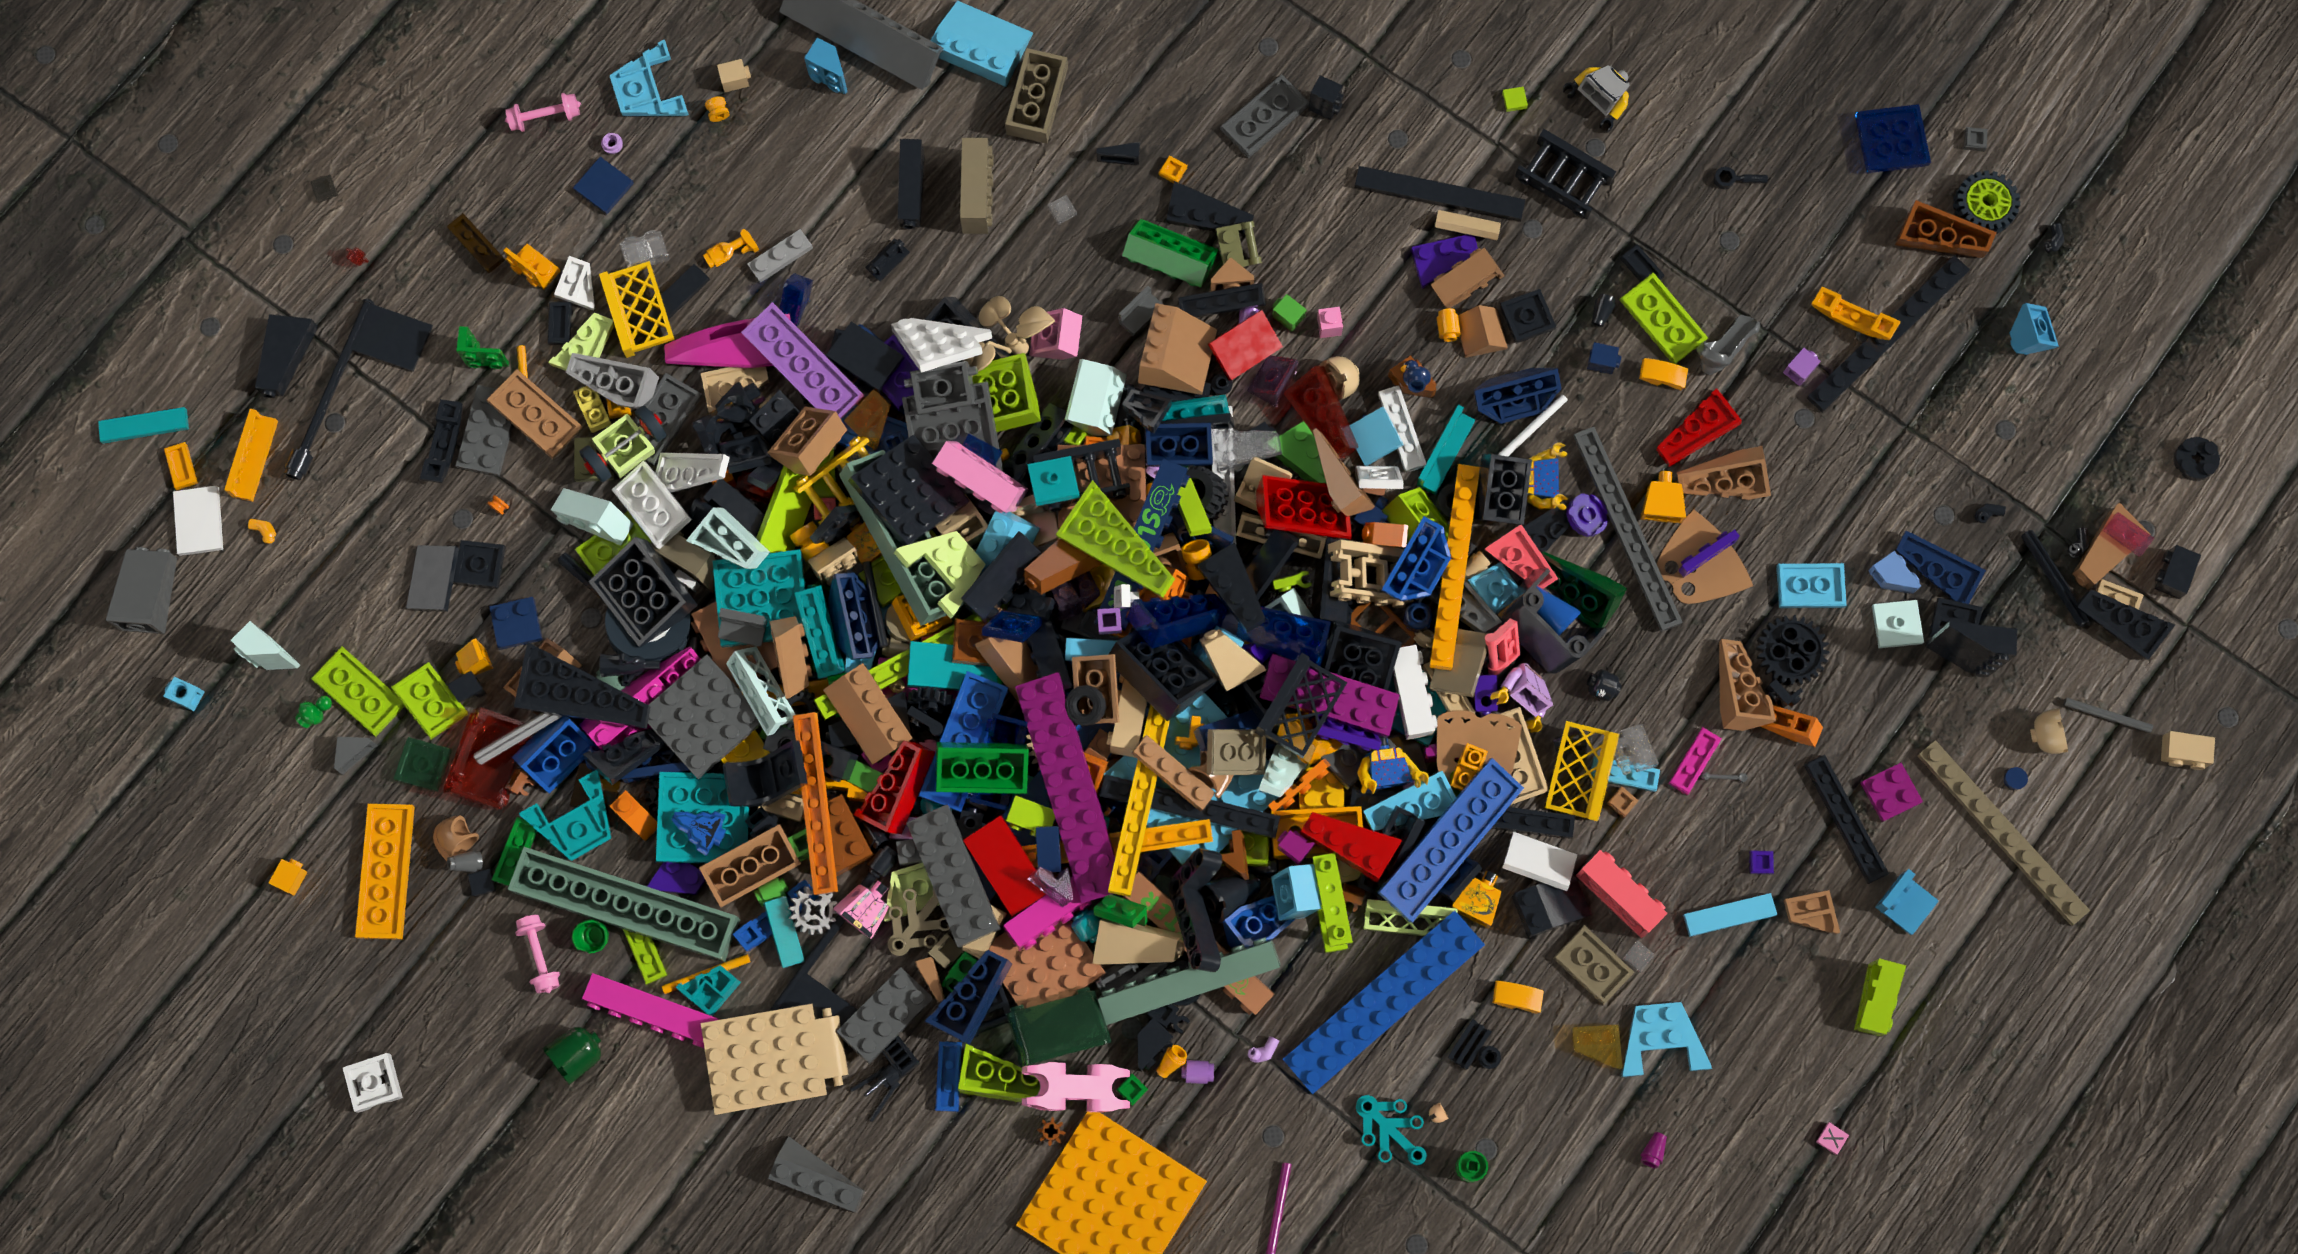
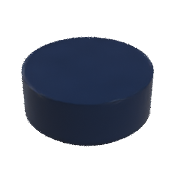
[2003,767,2028,790]

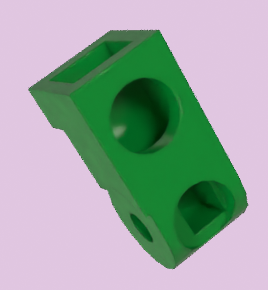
[941,951,978,993]

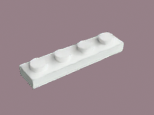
[1378,385,1426,473]

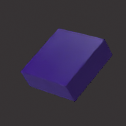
[1749,851,1774,875]

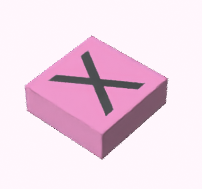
[1816,1122,1849,1155]

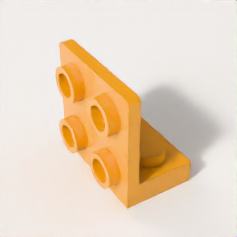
[503,244,561,290]

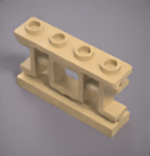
[1328,540,1413,608]

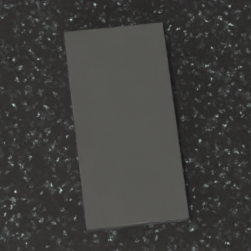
[1220,74,1309,158]
[633,373,702,466]

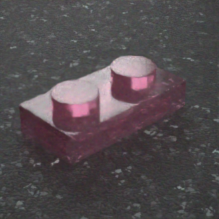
[2103,512,2154,557]

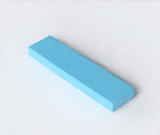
[1683,893,1777,937]

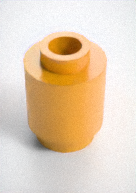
[1437,308,1461,342]

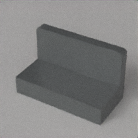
[1118,286,1162,337]
[718,608,767,647]

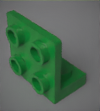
[457,326,509,369]

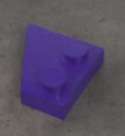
[647,862,706,895]

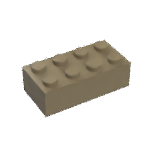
[1005,48,1068,144]
[960,138,994,234]

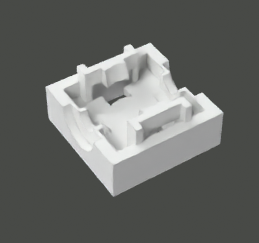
[343,1053,403,1113]

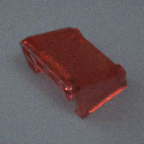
[443,707,532,810]

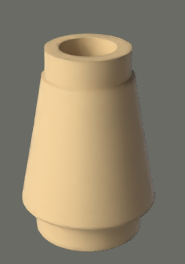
[1465,551,1491,581]

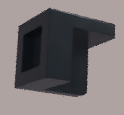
[448,671,487,703]

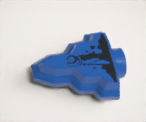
[671,811,726,856]

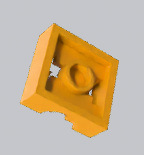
[891,594,953,641]

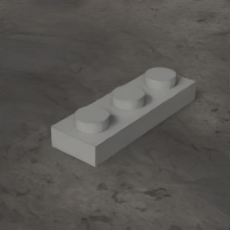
[747,229,813,283]

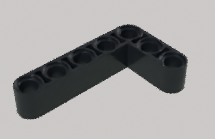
[1168,848,1222,972]

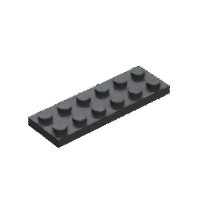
[907,804,1000,948]

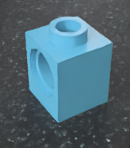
[164,677,204,711]

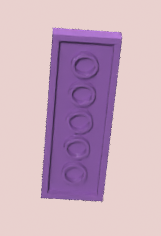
[741,302,864,419]

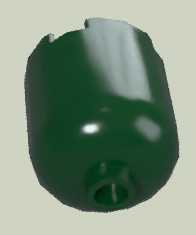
[542,1027,601,1085]

